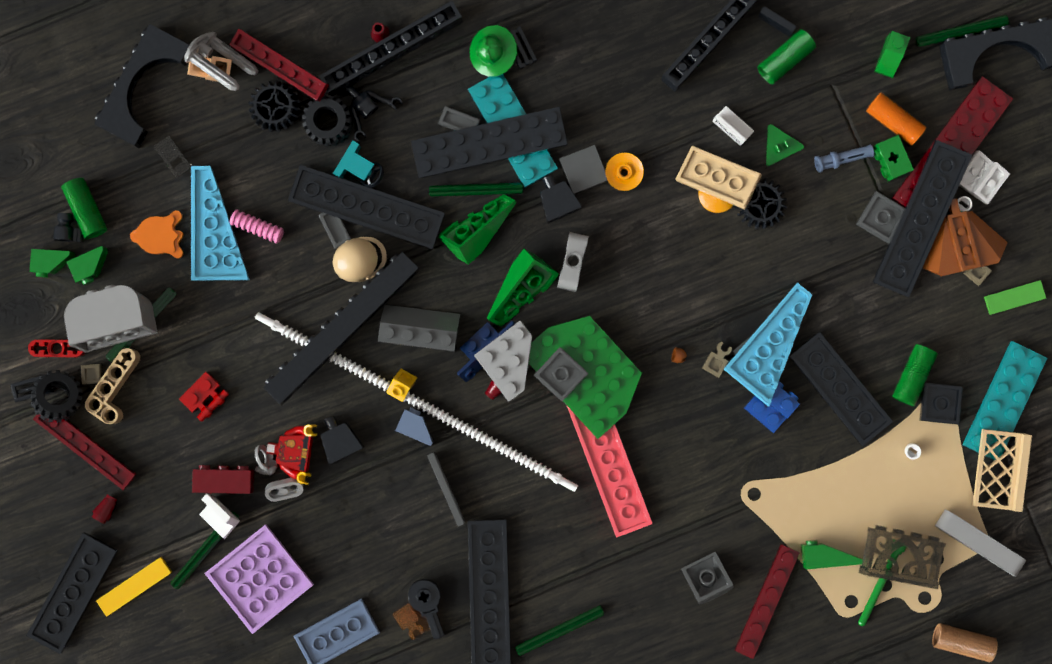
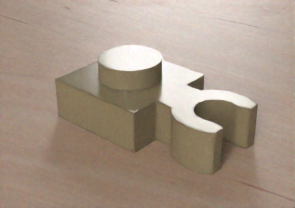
[702,342,732,378]

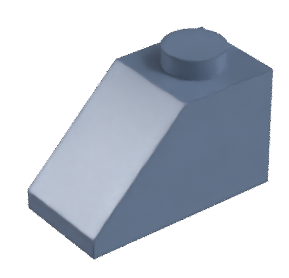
[395,407,433,446]

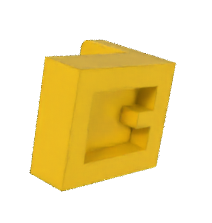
[387,369,417,402]

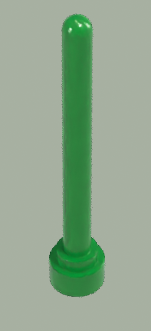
[858,539,907,626]

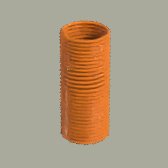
[866,92,926,146]

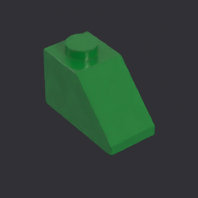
[874,31,910,78]
[67,246,108,285]
[29,249,75,278]

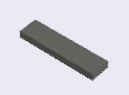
[427,452,465,527]

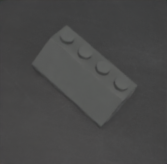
[378,305,460,352]

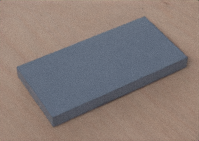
[294,598,380,664]

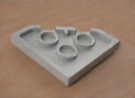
[474,320,532,402]

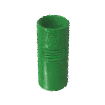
[758,29,816,84]
[61,177,108,239]
[892,344,938,406]

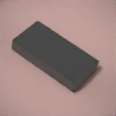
[438,106,481,131]
[318,213,351,249]

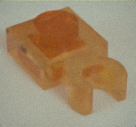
[392,603,424,640]

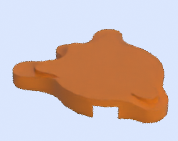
[130,210,184,259]

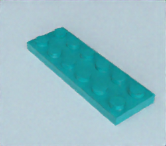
[468,74,558,188]
[962,341,1047,461]

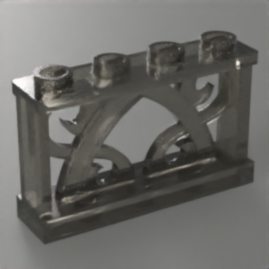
[859,525,946,589]

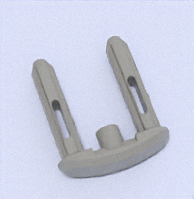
[184,32,258,91]

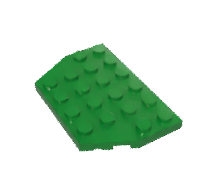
[529,316,642,439]

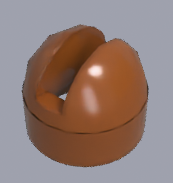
[671,347,687,363]

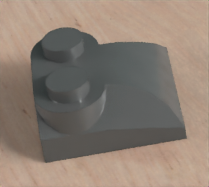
[681,552,734,604]

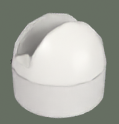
[957,196,972,212]
[905,443,921,460]

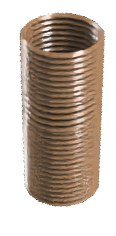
[932,623,998,662]

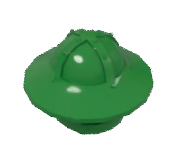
[470,25,517,77]

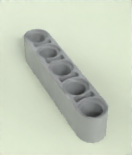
[935,509,1026,577]

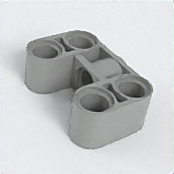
[557,232,589,292]

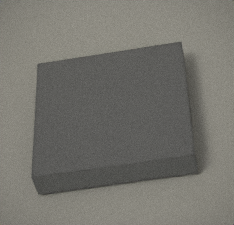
[559,145,608,194]
[856,191,905,244]
[534,347,588,401]

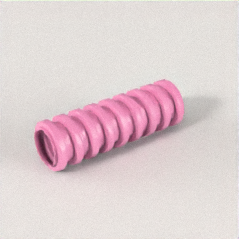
[230,209,284,244]

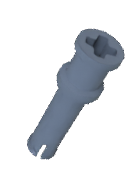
[814,145,874,173]

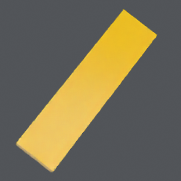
[96,557,172,617]

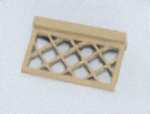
[972,429,1032,512]

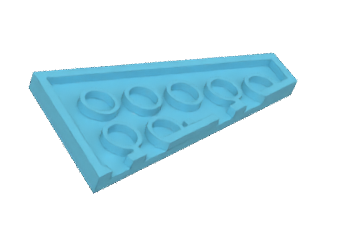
[191,166,250,281]
[724,283,812,407]

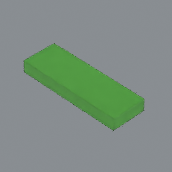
[984,280,1046,315]

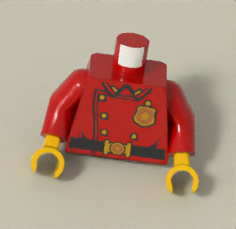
[267,424,317,485]

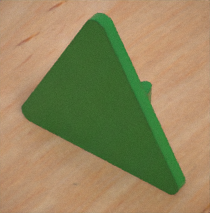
[766,124,804,166]

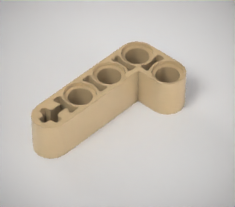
[85,348,140,424]

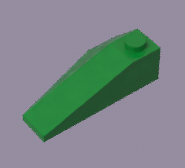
[438,194,516,265]
[487,249,559,327]

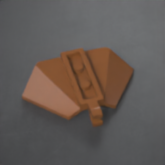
[922,198,1008,276]

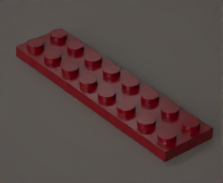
[891,76,1013,208]

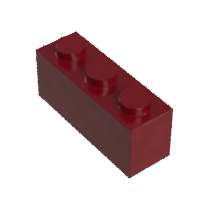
[192,465,254,494]

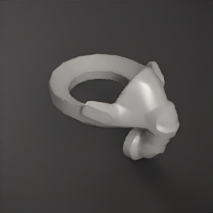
[255,445,278,475]

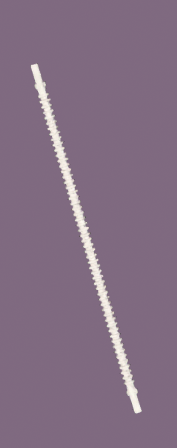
[255,312,578,492]

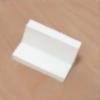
[713,106,754,146]
[199,494,240,539]

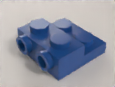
[744,381,800,433]

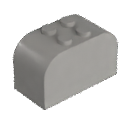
[64,285,158,353]

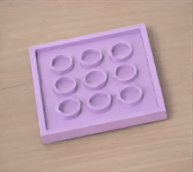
[204,524,314,634]

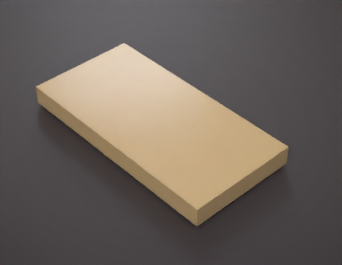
[675,146,762,210]

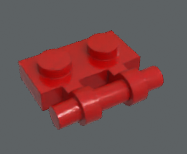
[179,372,229,422]

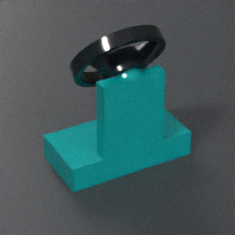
[333,141,384,188]

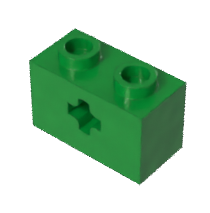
[873,135,914,182]

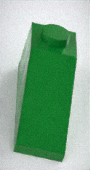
[801,540,865,570]

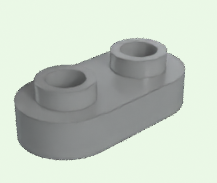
[265,478,303,502]

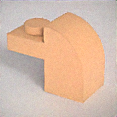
[187,56,232,81]

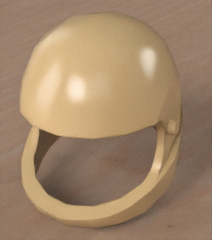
[333,237,387,282]

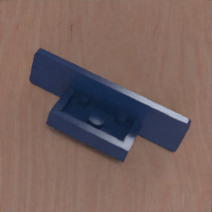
[457,321,516,382]

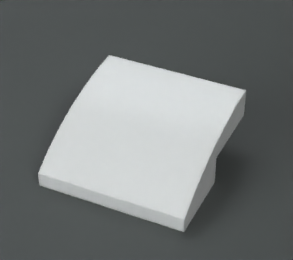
[959,150,1010,204]

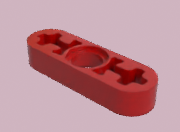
[28,340,85,358]

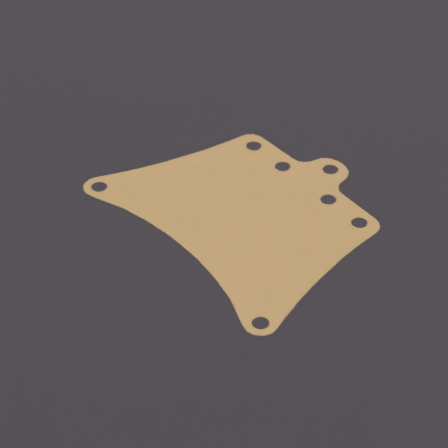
[741,403,988,618]

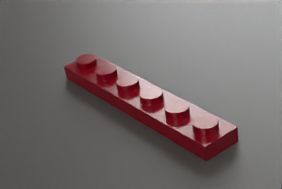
[230,29,329,102]
[33,414,137,490]
[735,544,800,659]

